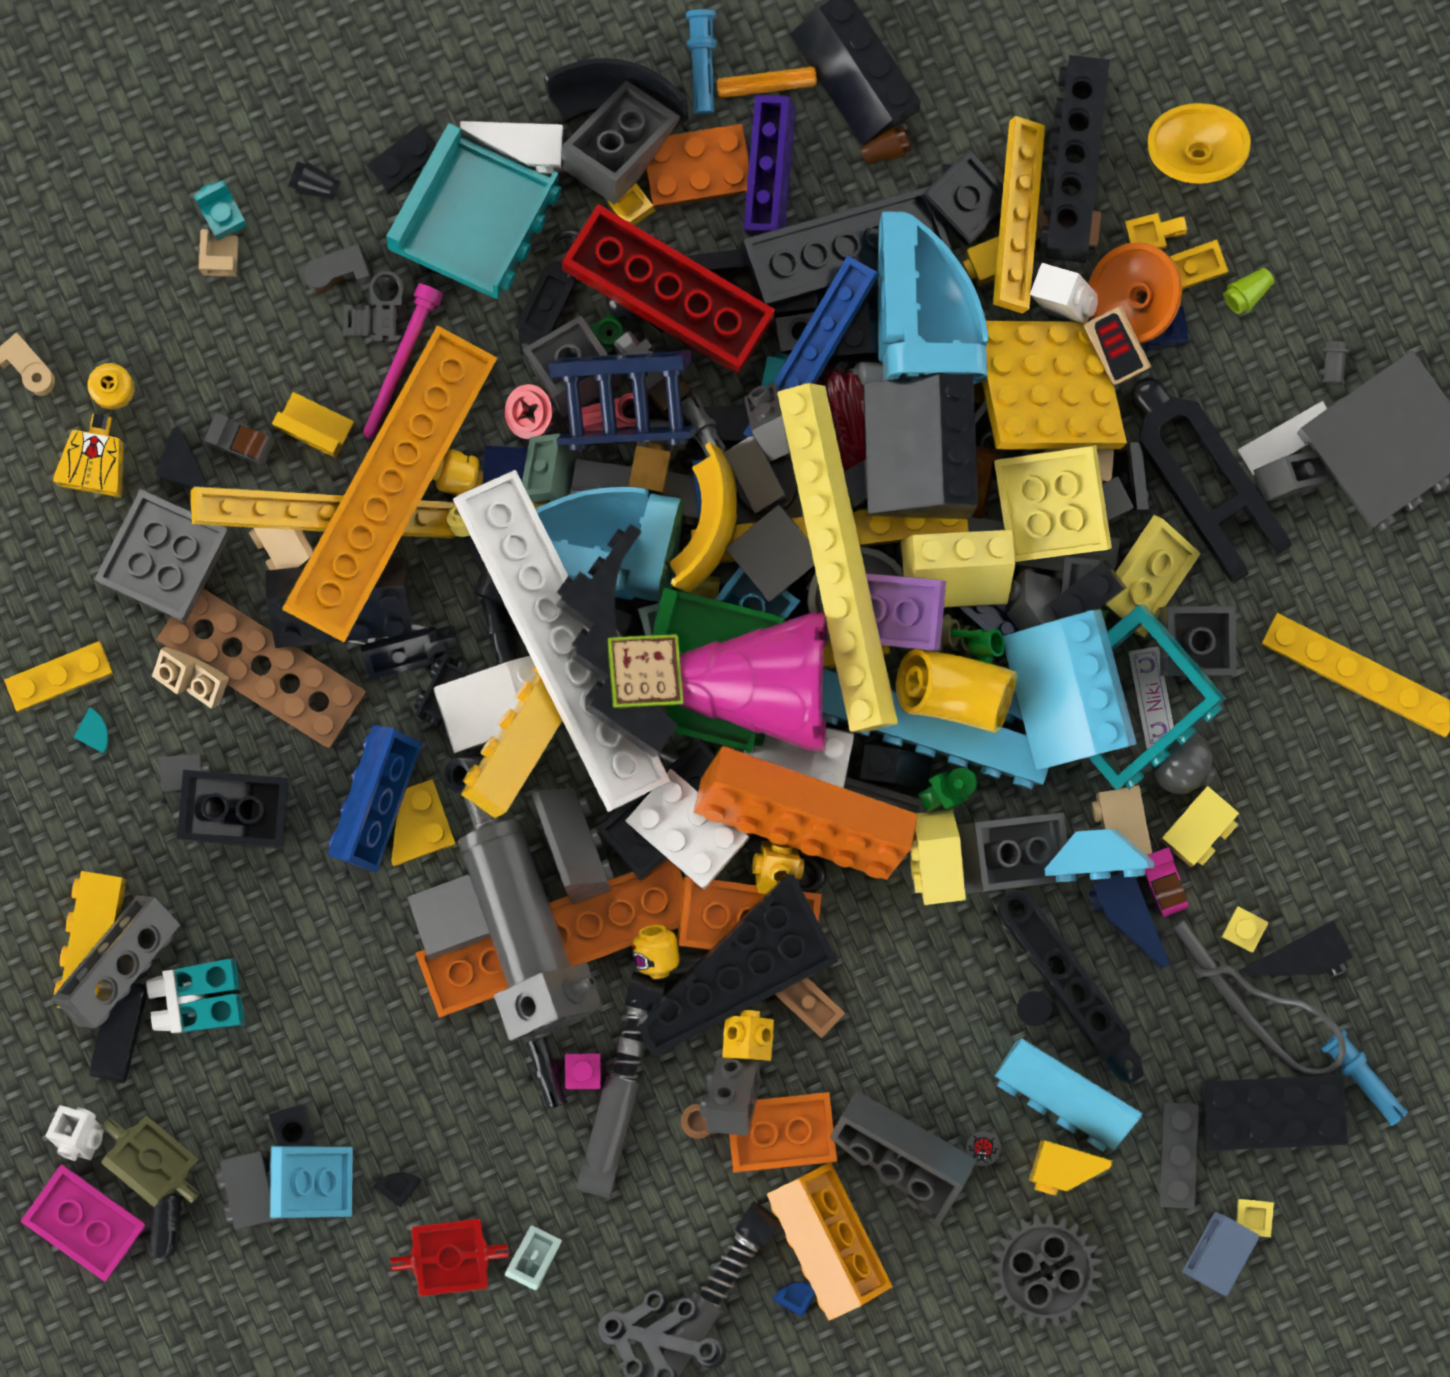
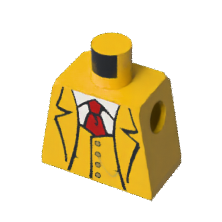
[53,414,124,498]

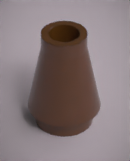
[860,125,913,165]

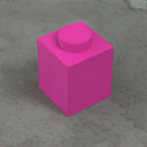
[565,1054,602,1090]

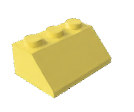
[901,530,1015,608]

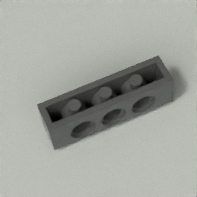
[52,895,180,1029]

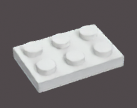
[626,769,750,890]

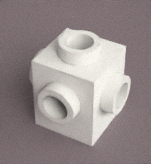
[45,1105,104,1161]

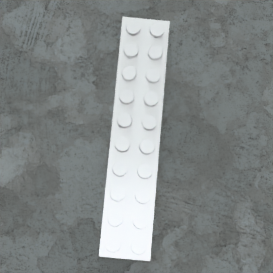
[453,470,670,812]

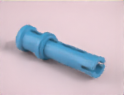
[686,9,717,115]
[1320,1029,1408,1126]

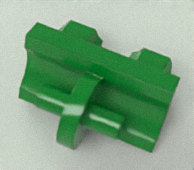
[918,768,977,812]

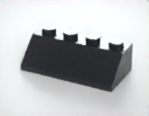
[789,0,921,145]

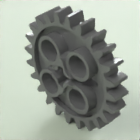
[989,1214,1103,1328]

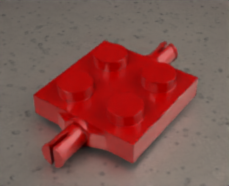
[390,1219,510,1297]

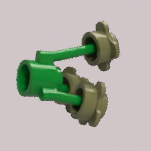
[940,615,1005,664]

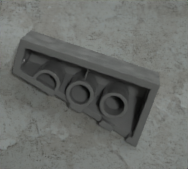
[830,1090,977,1228]

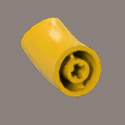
[896,648,1017,733]

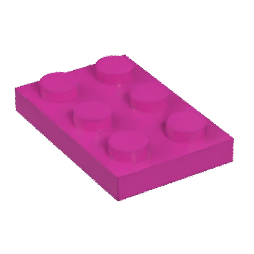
[20,1164,147,1282]

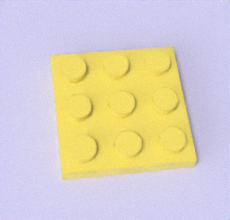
[994,445,1112,562]

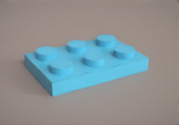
[270,1147,353,1218]

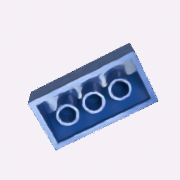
[327,725,422,873]

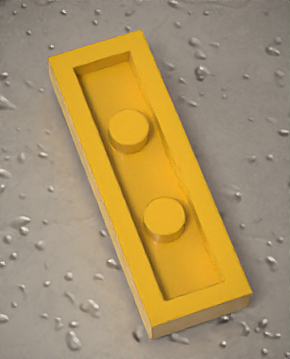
[4,641,114,713]

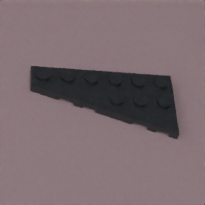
[636,870,838,1057]

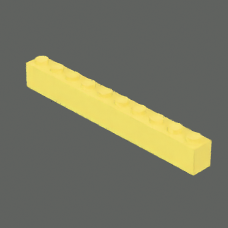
[777,383,898,732]

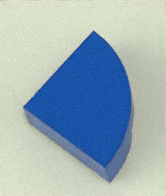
[772,1282,816,1317]

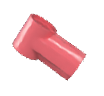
[582,393,649,431]

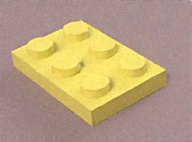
[1104,515,1201,638]

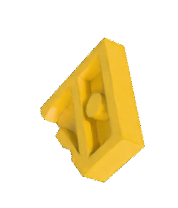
[391,779,456,867]

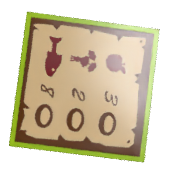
[608,635,683,708]

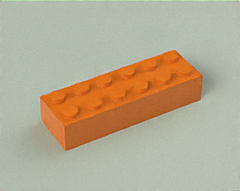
[693,746,918,880]

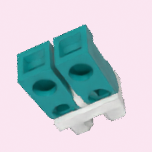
[146,958,245,1034]

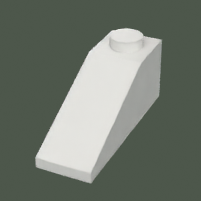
[460,121,564,177]

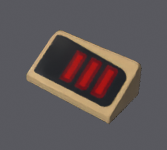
[1084,306,1151,385]

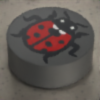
[965,1131,1000,1166]

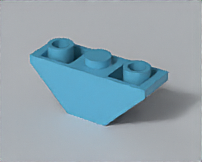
[1045,829,1155,882]

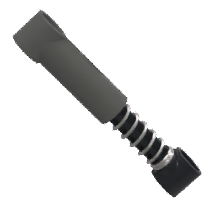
[644,1200,781,1377]

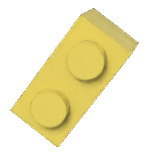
[1160,786,1239,867]

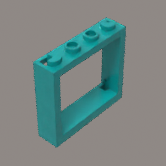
[1089,604,1226,790]

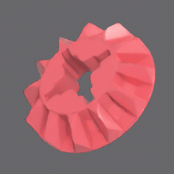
[505,384,556,439]

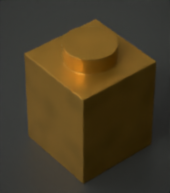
[629,442,671,495]

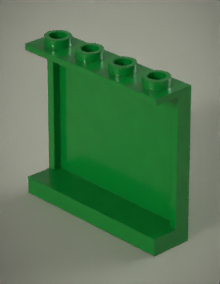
[652,587,788,753]

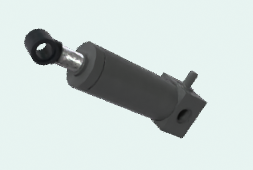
[444,755,603,1041]

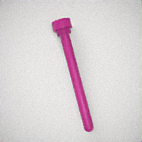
[363,283,444,439]

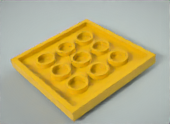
[982,321,1127,449]

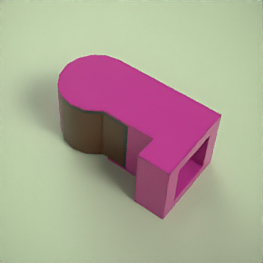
[1144,847,1189,918]

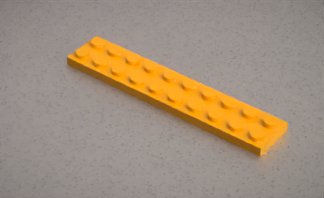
[282,325,497,642]

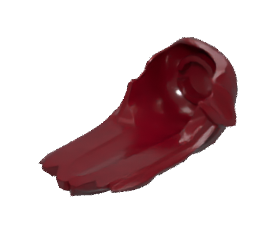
[816,370,865,472]

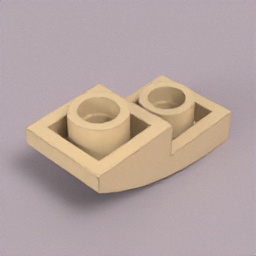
[152,647,229,709]

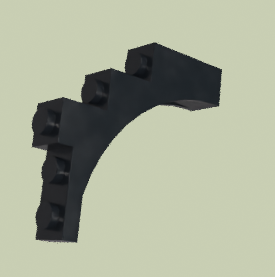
[556,524,678,758]

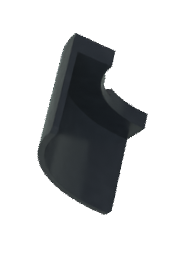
[544,58,689,131]

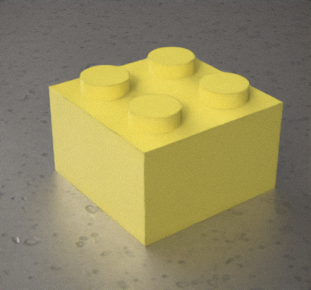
[910,809,966,905]

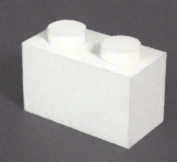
[1030,263,1098,324]

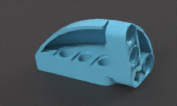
[878,212,988,384]
[535,487,684,602]

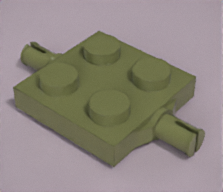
[101,1116,201,1207]

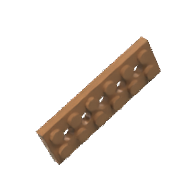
[156,588,367,750]

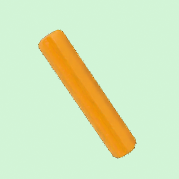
[717,67,817,98]

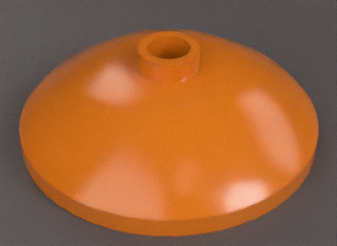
[1088,242,1182,344]

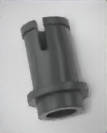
[1322,341,1350,385]

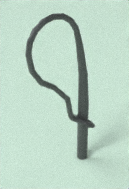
[1173,919,1346,1076]

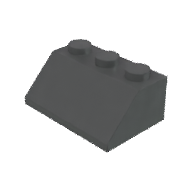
[531,788,614,905]

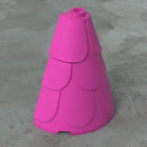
[679,612,828,752]

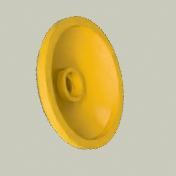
[1148,103,1251,184]

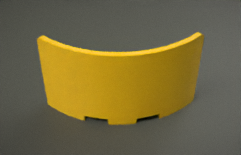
[669,442,737,593]

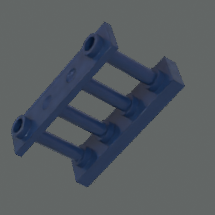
[549,350,698,450]

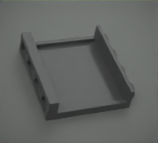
[1297,350,1450,533]

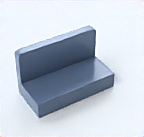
[1182,1212,1259,1296]

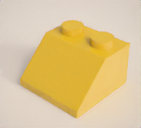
[1029,1140,1112,1196]

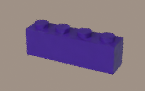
[743,95,796,237]

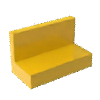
[272,392,354,458]

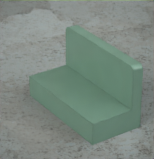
[522,433,578,502]

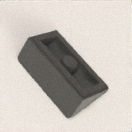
[724,435,786,514]

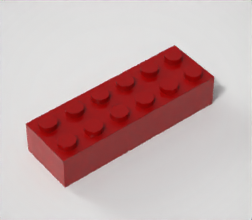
[562,204,775,375]

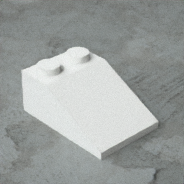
[433,656,536,753]
[744,727,854,788]

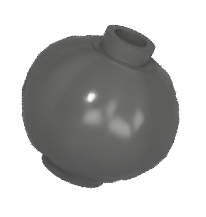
[1154,733,1216,795]

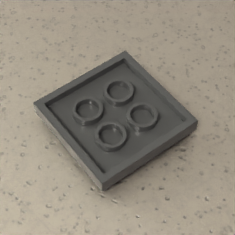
[94,489,232,623]

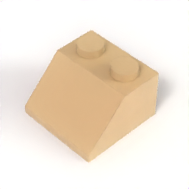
[249,528,314,570]

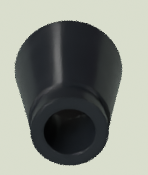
[288,161,341,200]

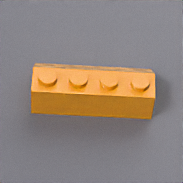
[767,1162,893,1320]

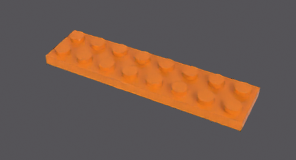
[415,859,684,1018]

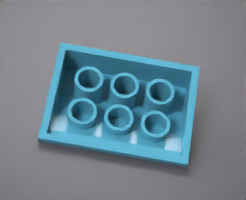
[1003,610,1137,771]
[994,1039,1142,1152]

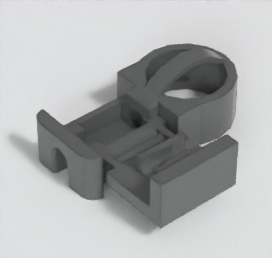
[342,271,403,342]

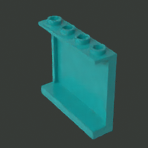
[386,123,562,300]

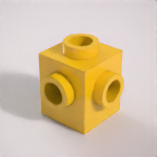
[752,841,804,894]
[722,1010,774,1061]

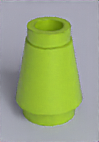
[1223,267,1275,314]

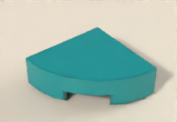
[73,707,109,754]

